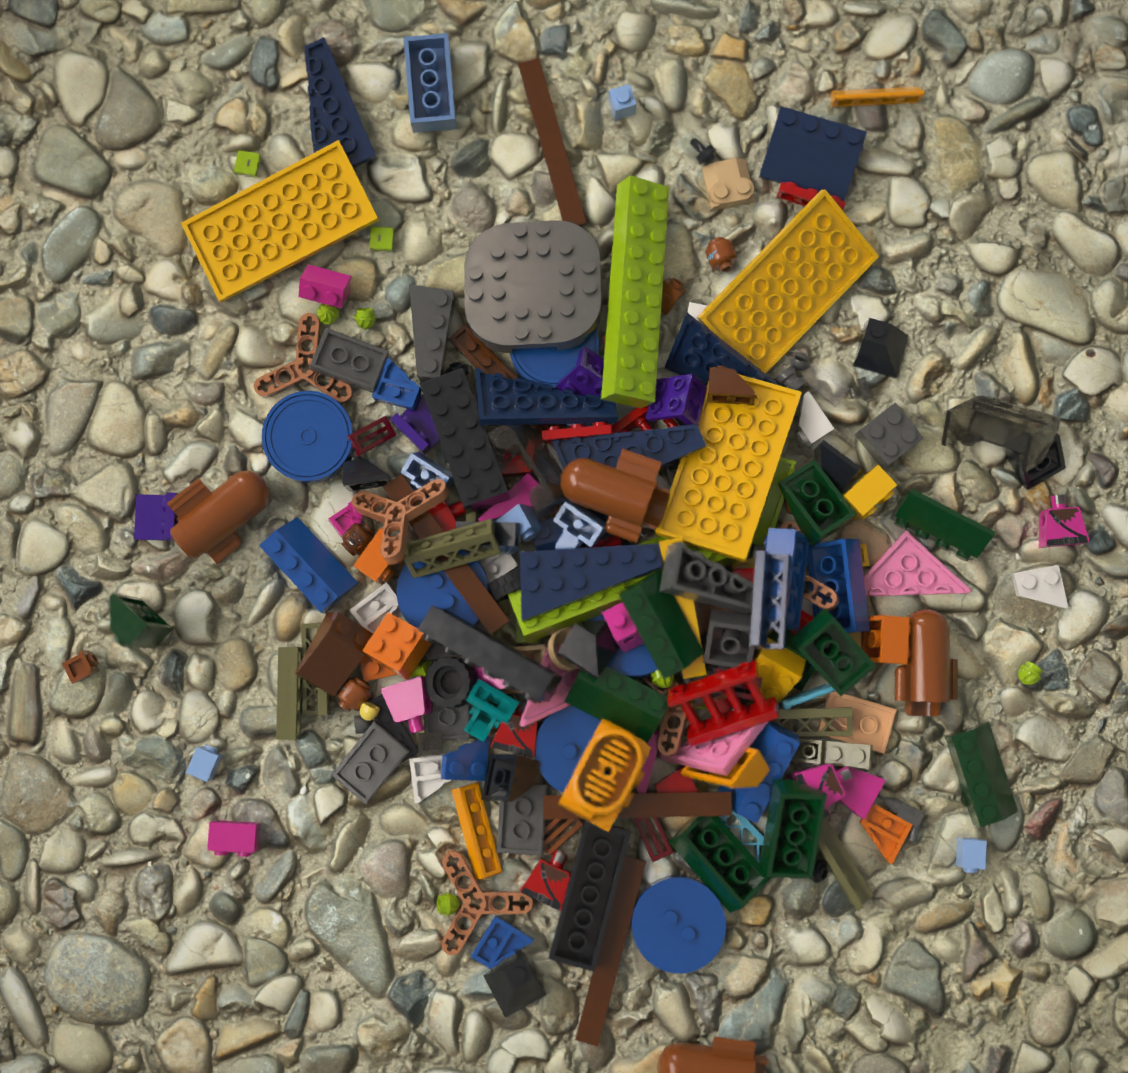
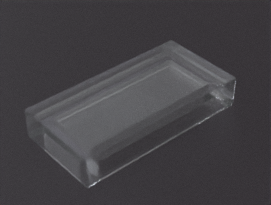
[802,361,850,407]

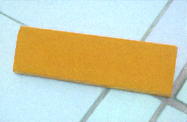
[831,87,925,107]
[452,782,503,880]

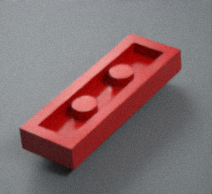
[776,182,846,210]
[542,422,612,444]

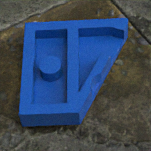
[372,358,422,411]
[441,736,490,781]
[471,915,534,969]

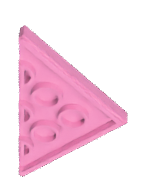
[864,531,972,596]
[520,626,580,727]
[660,721,768,776]

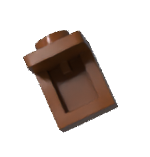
[661,277,687,315]
[62,650,99,684]

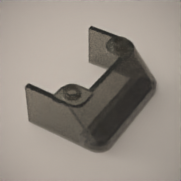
[941,396,1060,472]

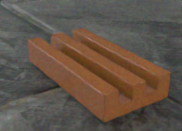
[544,819,583,856]

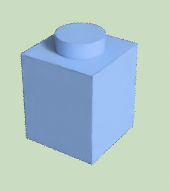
[608,84,637,121]
[186,744,223,782]
[956,837,987,873]

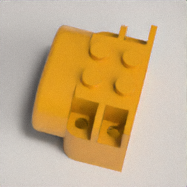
[558,718,651,832]

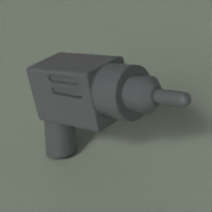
[878,795,925,843]

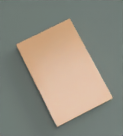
[818,691,897,754]

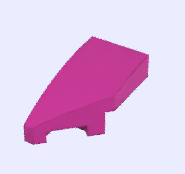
[328,501,362,538]

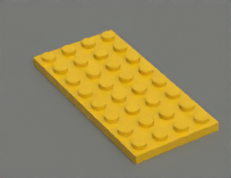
[181,140,380,303]
[696,189,879,374]
[655,367,802,562]

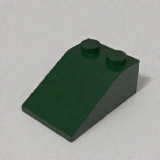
[778,459,856,546]
[789,609,877,696]

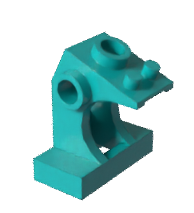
[464,679,519,742]

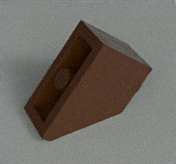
[708,366,755,405]

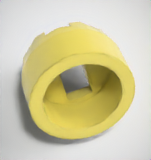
[360,702,380,721]

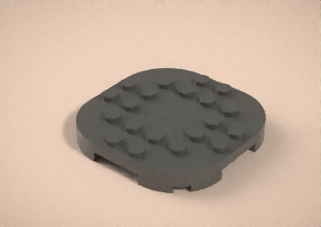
[465,220,602,353]

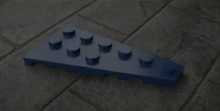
[304,37,377,168]
[664,312,780,386]
[475,368,618,425]
[551,424,707,469]
[520,543,662,622]

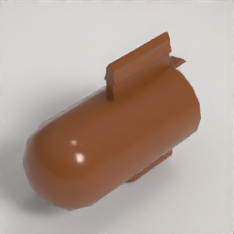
[560,449,670,543]
[167,470,271,564]
[895,609,958,717]
[657,1036,769,1073]

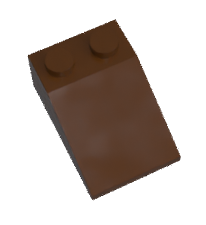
[295,611,373,696]

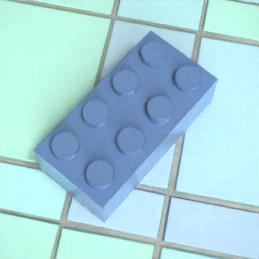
[404,33,457,133]

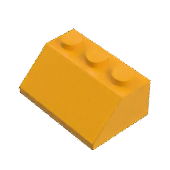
[681,748,770,788]

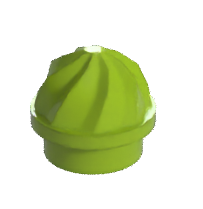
[317,303,339,325]
[354,308,377,330]
[1018,661,1043,685]
[651,670,674,688]
[437,892,460,916]

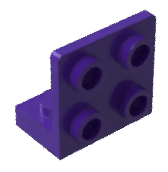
[555,346,604,396]
[646,374,707,426]
[391,394,440,455]
[134,492,179,541]

